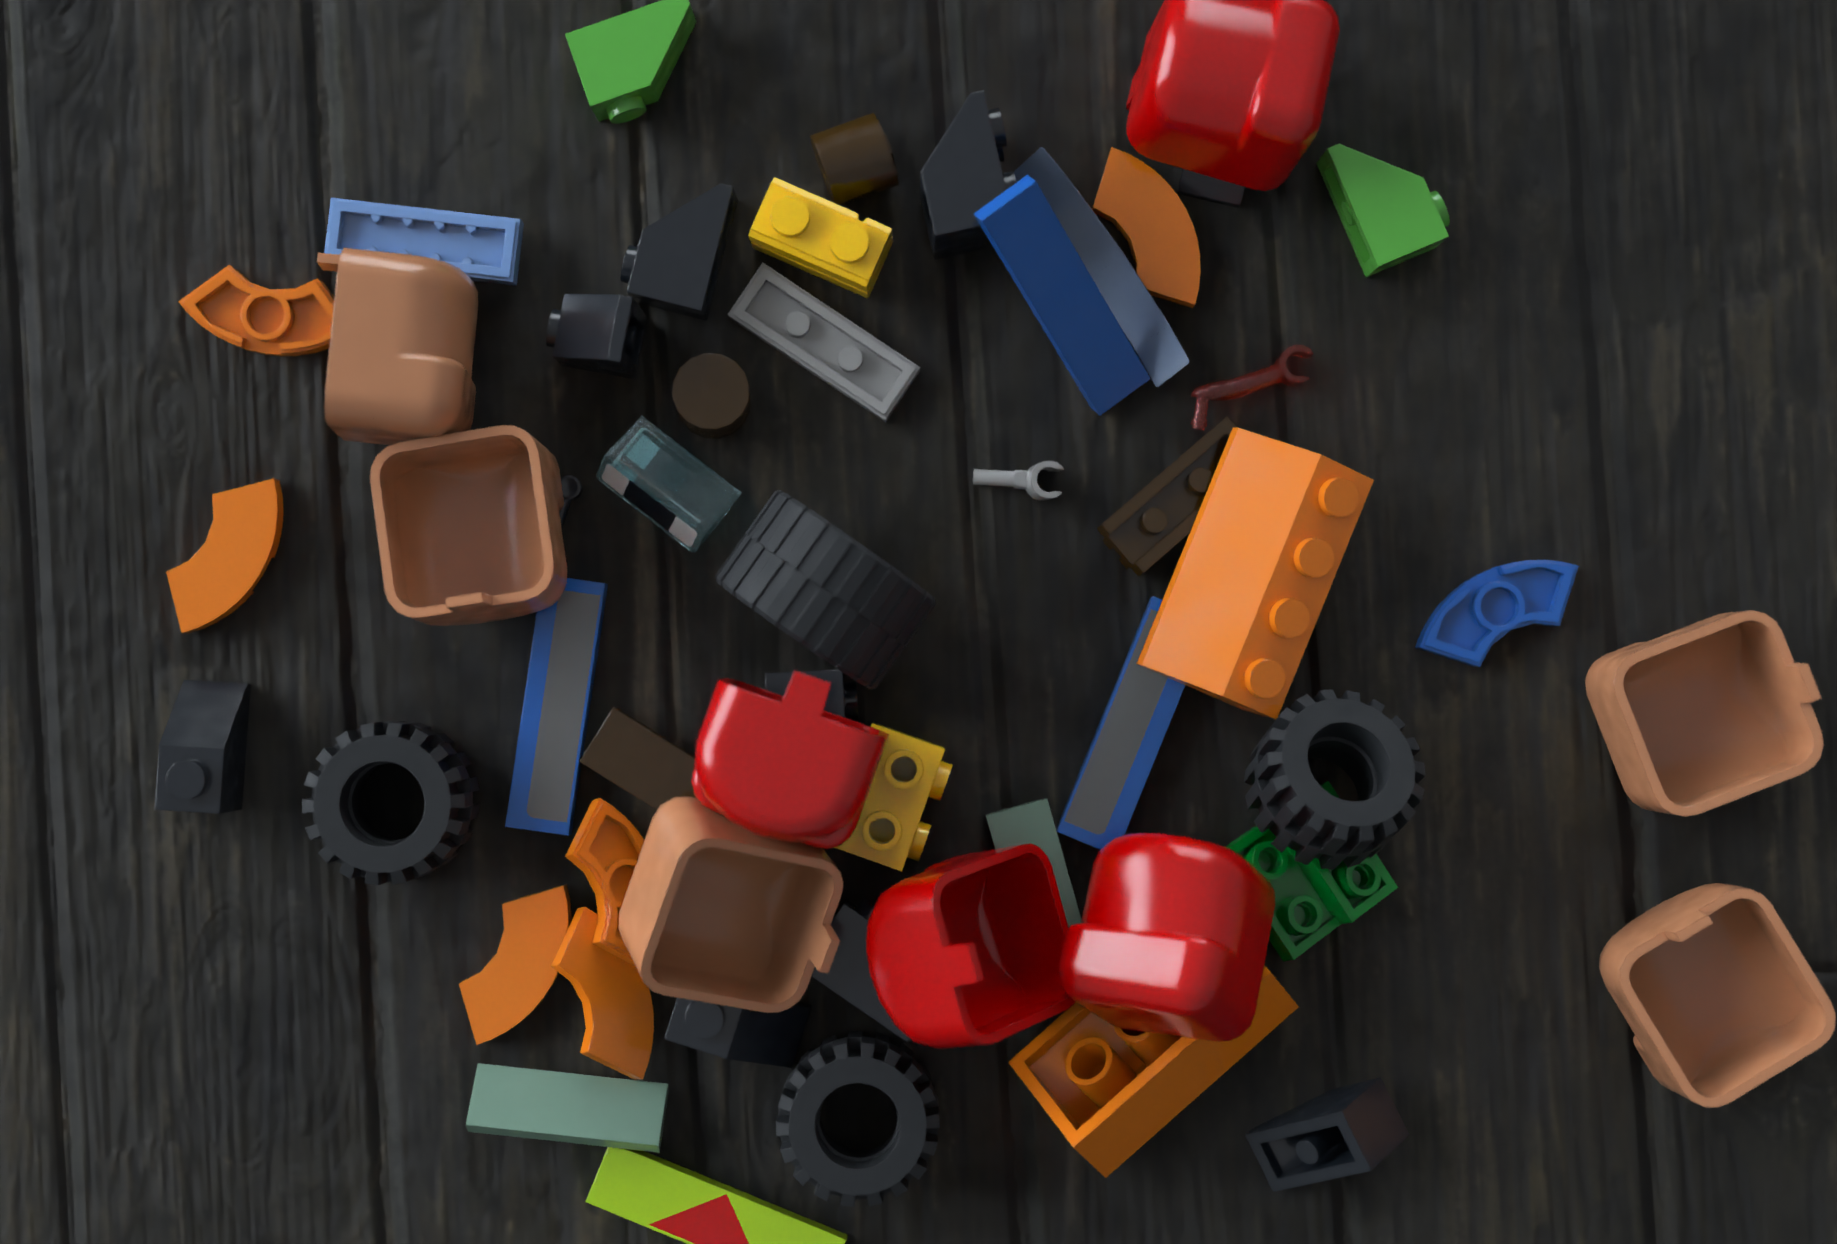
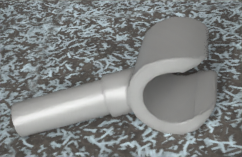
[973,460,1064,501]

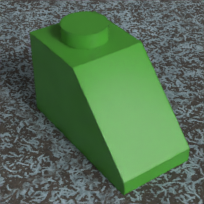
[565,0,696,123]
[1317,144,1450,277]

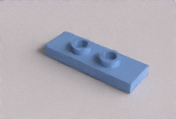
[324,198,524,286]

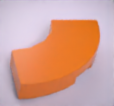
[1092,147,1201,308]
[178,265,335,356]
[166,478,284,634]
[565,798,644,967]
[459,884,572,1045]
[551,907,654,1080]

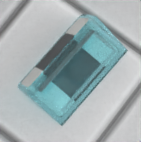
[596,416,741,552]

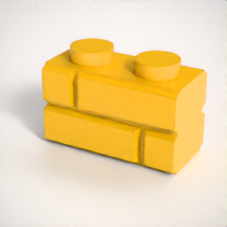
[748,177,893,299]

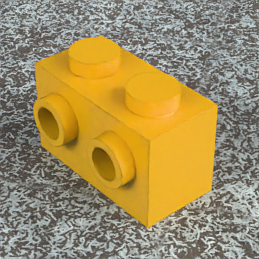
[834,722,952,872]

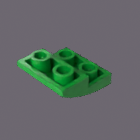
[1225,781,1398,962]

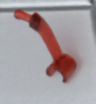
[1191,345,1313,430]

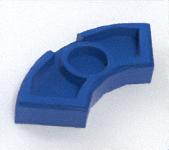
[1415,560,1579,667]

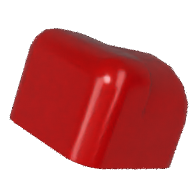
[1126,0,1340,191]
[691,671,889,849]
[1059,833,1275,1042]
[866,843,1076,1049]

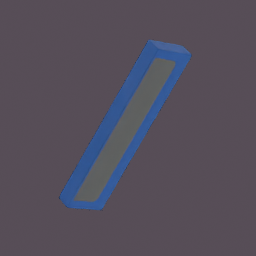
[505,578,608,836]
[1056,596,1185,850]

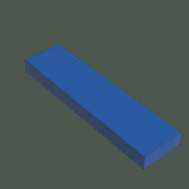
[974,175,1151,416]

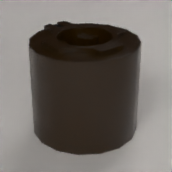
[810,113,899,206]
[672,353,751,439]

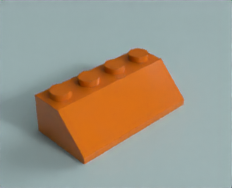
[1136,428,1374,719]
[1008,965,1299,1178]

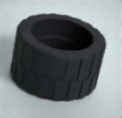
[715,490,936,690]

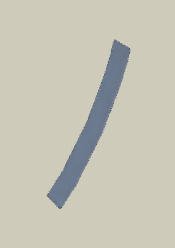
[1014,147,1189,387]

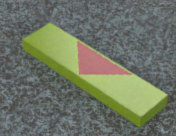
[585,1147,847,1244]

